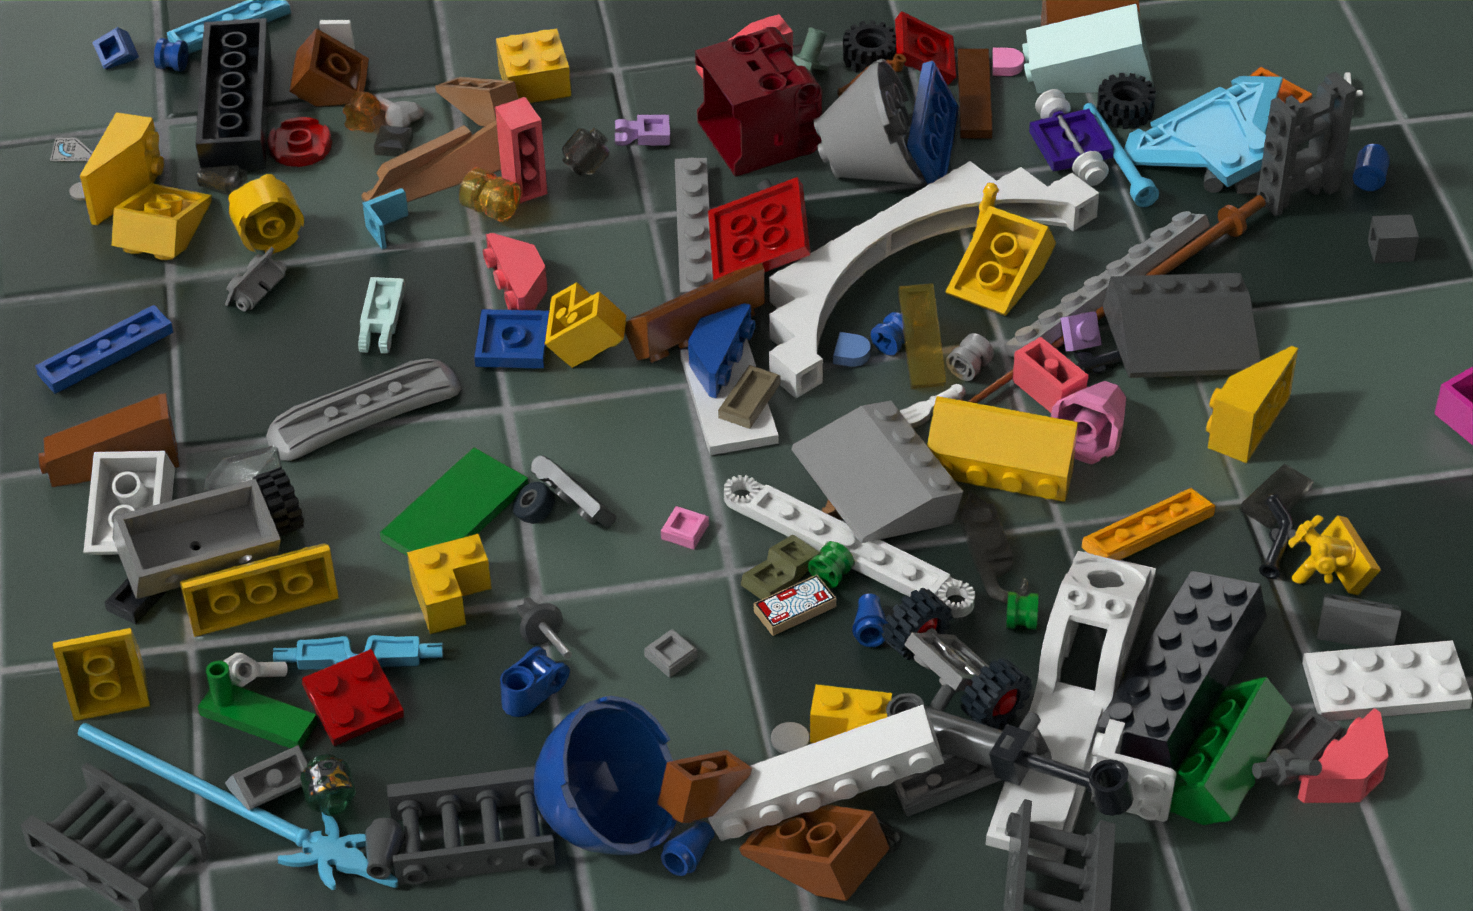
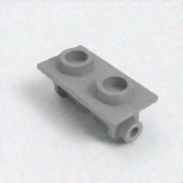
[225,247,287,311]

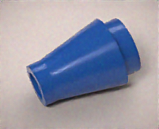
[852,593,888,647]
[661,821,715,876]

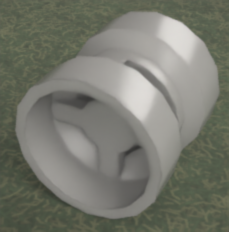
[946,333,994,381]

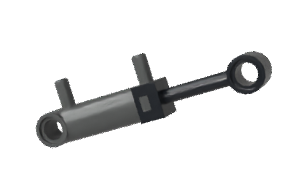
[886,684,1134,816]

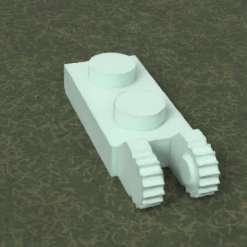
[358,277,405,354]

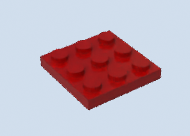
[708,177,811,280]

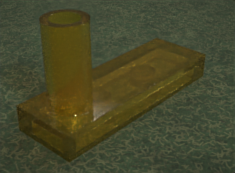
[898,283,946,389]

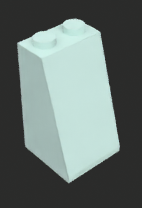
[1022,4,1154,93]

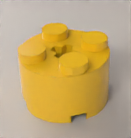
[228,174,304,254]

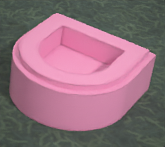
[992,47,1024,76]

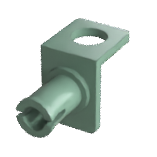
[793,27,829,72]

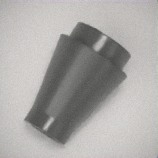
[365,818,405,879]

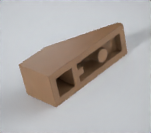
[435,77,518,126]

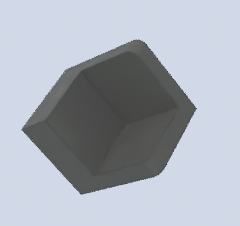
[1368,214,1419,263]

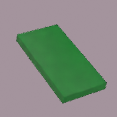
[380,447,529,556]

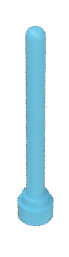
[1083,103,1159,207]

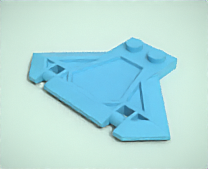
[1124,76,1283,187]

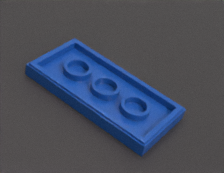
[907,61,959,184]

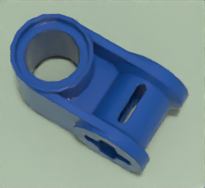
[500,646,570,717]

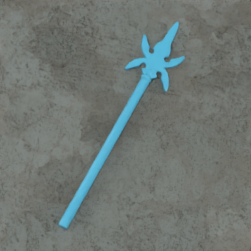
[78,723,398,890]

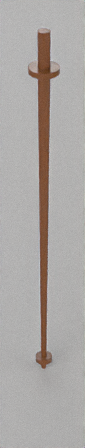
[958,195,1266,403]

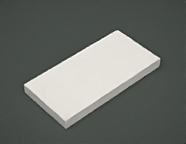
[680,339,778,455]

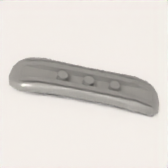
[266,358,462,461]

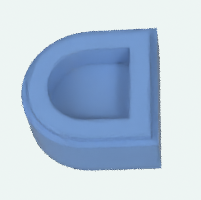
[833,332,870,367]

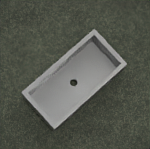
[112,479,281,599]

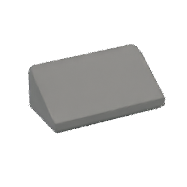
[225,745,315,810]

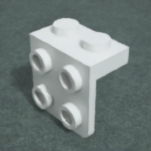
[1090,719,1176,822]

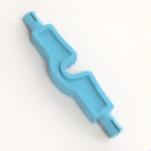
[273,635,444,670]

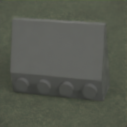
[1102,273,1260,378]

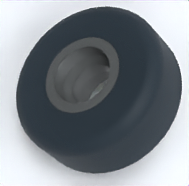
[513,482,555,524]

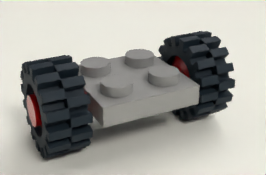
[882,588,1032,729]

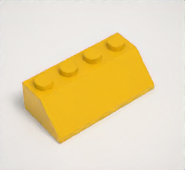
[927,396,1078,502]
[180,543,339,637]

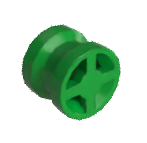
[808,541,855,588]
[1006,591,1038,630]

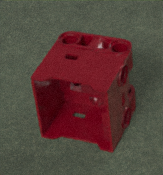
[695,27,822,177]

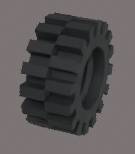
[843,20,897,72]
[1097,73,1156,129]
[252,467,304,536]

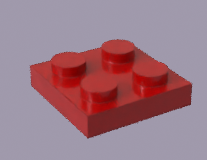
[895,11,956,85]
[302,649,404,746]

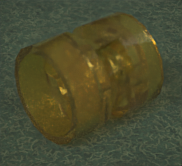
[459,167,521,222]

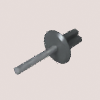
[516,597,572,659]

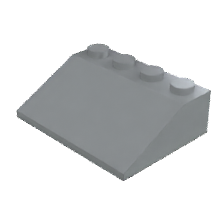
[791,400,963,543]

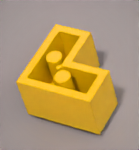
[545,282,627,368]
[407,534,492,634]
[810,684,892,743]

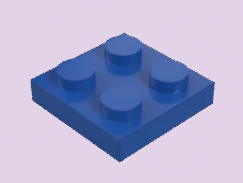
[474,309,549,368]

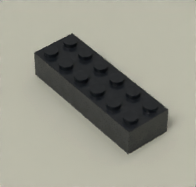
[195,18,271,173]
[1096,571,1267,772]

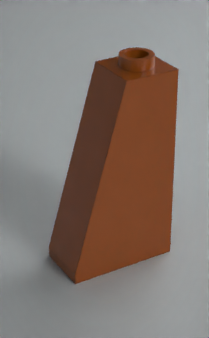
[38,393,180,487]

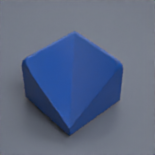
[92,27,139,69]

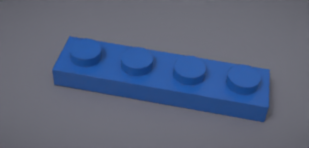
[35,305,174,394]

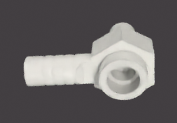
[224,653,287,687]

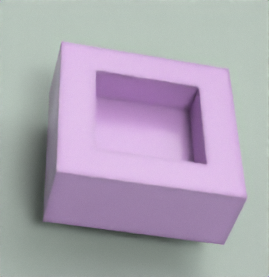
[1060,311,1102,352]

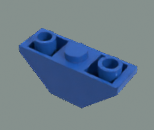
[688,303,755,398]

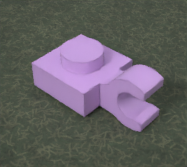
[615,115,670,146]

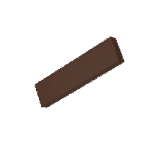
[957,49,992,139]

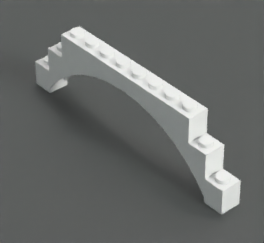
[769,161,1099,399]

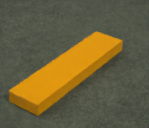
[1082,488,1216,560]

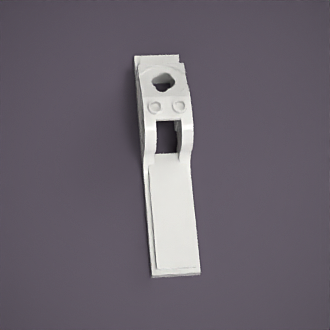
[986,551,1156,864]

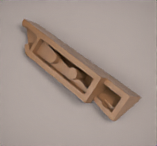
[362,120,501,202]

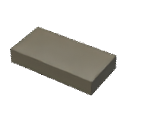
[718,365,781,429]

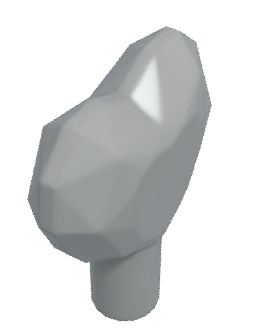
[374,95,424,128]

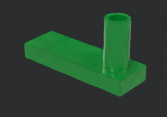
[198,661,318,749]

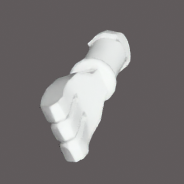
[900,384,966,428]

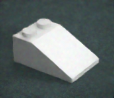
[83,451,175,555]

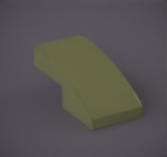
[741,535,820,600]

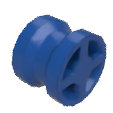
[154,38,188,72]
[871,312,914,356]

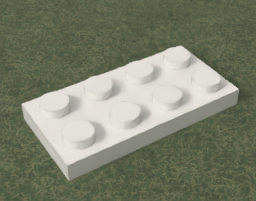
[1302,640,1473,721]

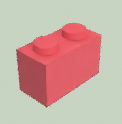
[1013,337,1088,413]

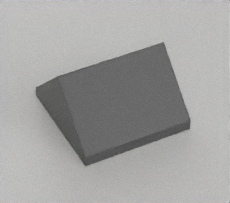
[1317,593,1401,648]

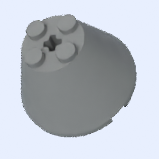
[813,59,925,184]

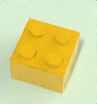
[496,28,571,103]

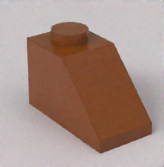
[658,750,752,823]

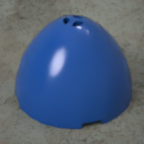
[534,696,677,856]

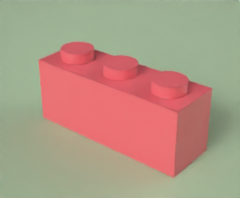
[495,97,548,204]

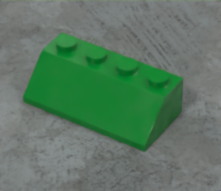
[1170,677,1293,825]

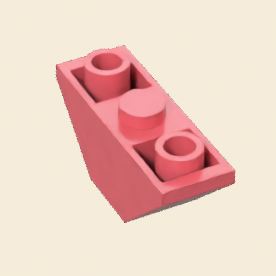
[483,233,548,310]
[1298,708,1389,803]

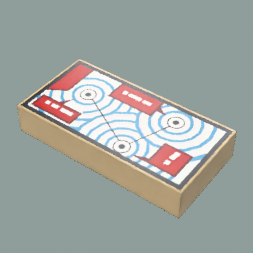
[754,575,836,636]

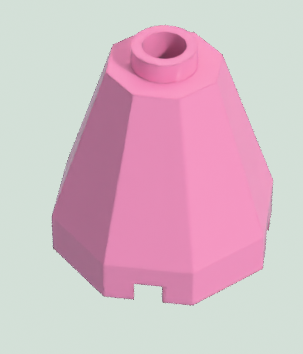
[1051,381,1126,465]

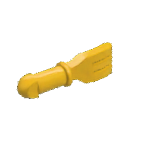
[973,183,999,236]

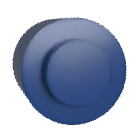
[1353,144,1390,191]

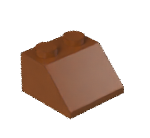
[289,28,369,107]

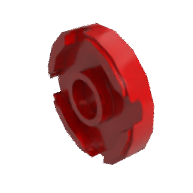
[267,117,332,167]

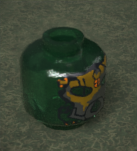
[300,754,356,816]

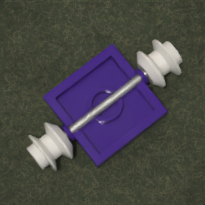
[1029,89,1114,186]

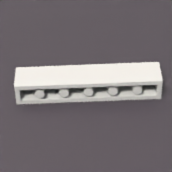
[708,705,944,842]

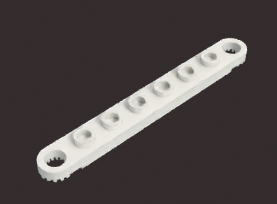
[724,475,975,618]

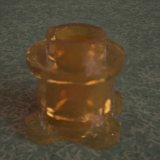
[343,92,381,133]

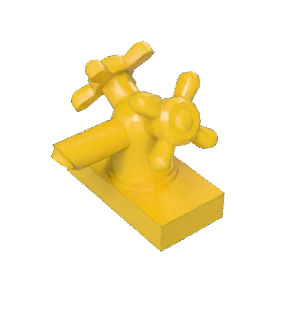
[1288,515,1381,595]

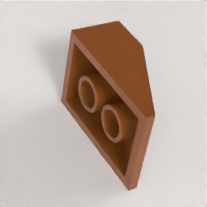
[739,805,890,901]

